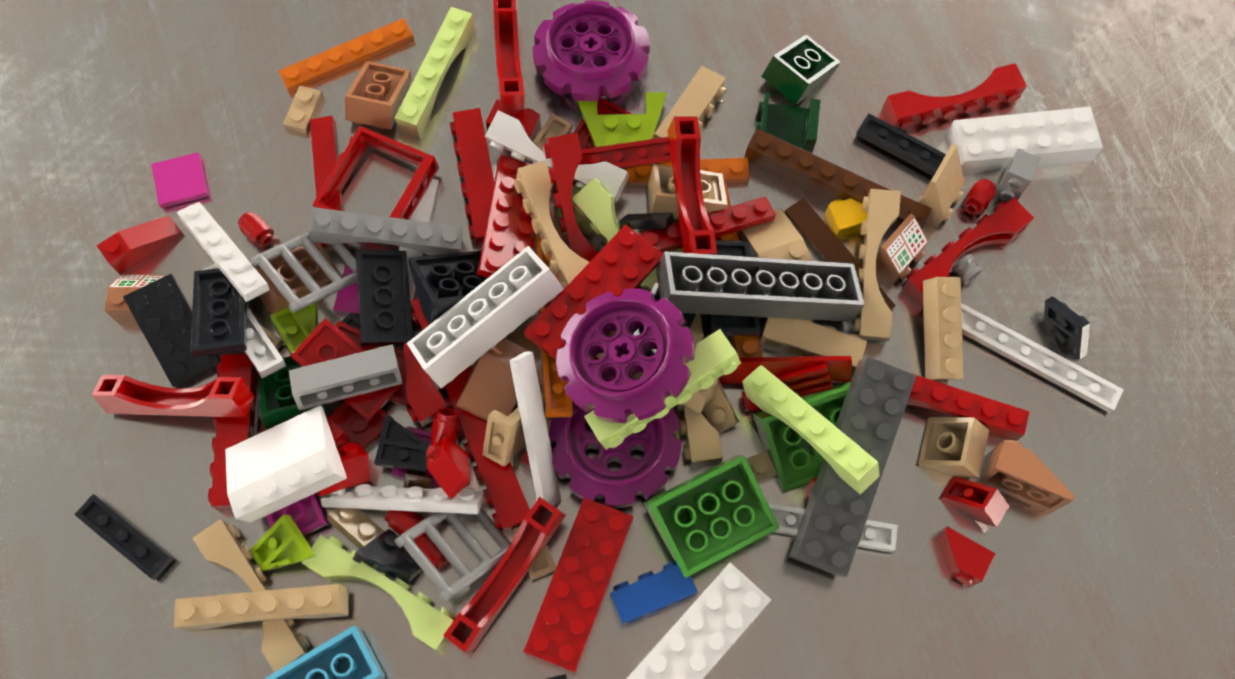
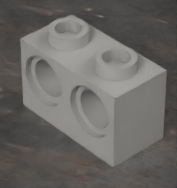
[995,149,1041,202]

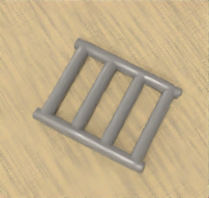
[251,232,357,313]
[395,507,511,602]

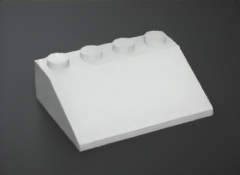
[226,405,347,523]

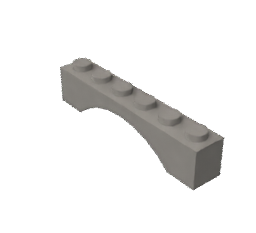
[309,207,463,255]

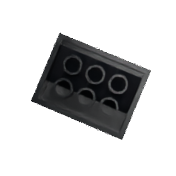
[408,250,488,325]

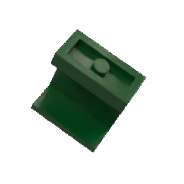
[755,93,821,152]

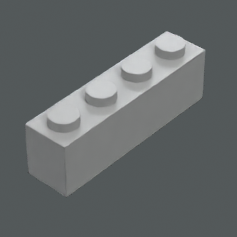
[289,344,403,410]

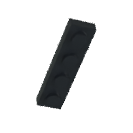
[856,113,946,176]
[74,494,173,580]

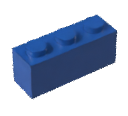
[610,561,698,627]

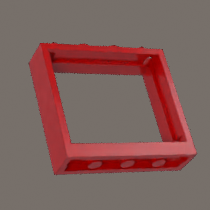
[312,126,439,247]

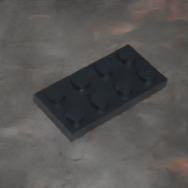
[707,240,760,336]
[355,250,413,346]
[191,268,247,357]
[123,274,221,387]

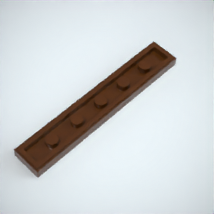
[784,198,896,310]

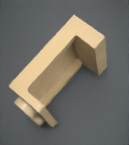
[482,393,544,467]

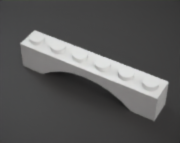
[485,111,629,202]

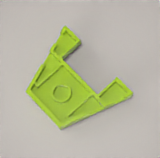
[576,92,666,147]

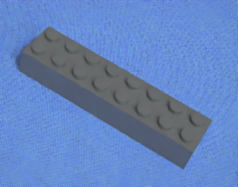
[656,251,864,322]
[789,356,916,577]

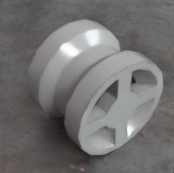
[952,254,984,284]

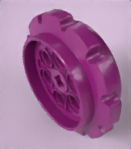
[532,0,650,102]
[556,288,695,423]
[549,376,682,508]

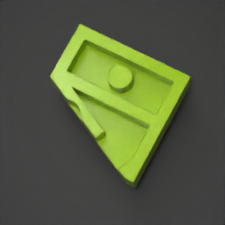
[269,302,316,355]
[249,515,315,571]

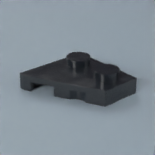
[1044,296,1090,360]
[374,415,430,474]
[353,529,423,582]

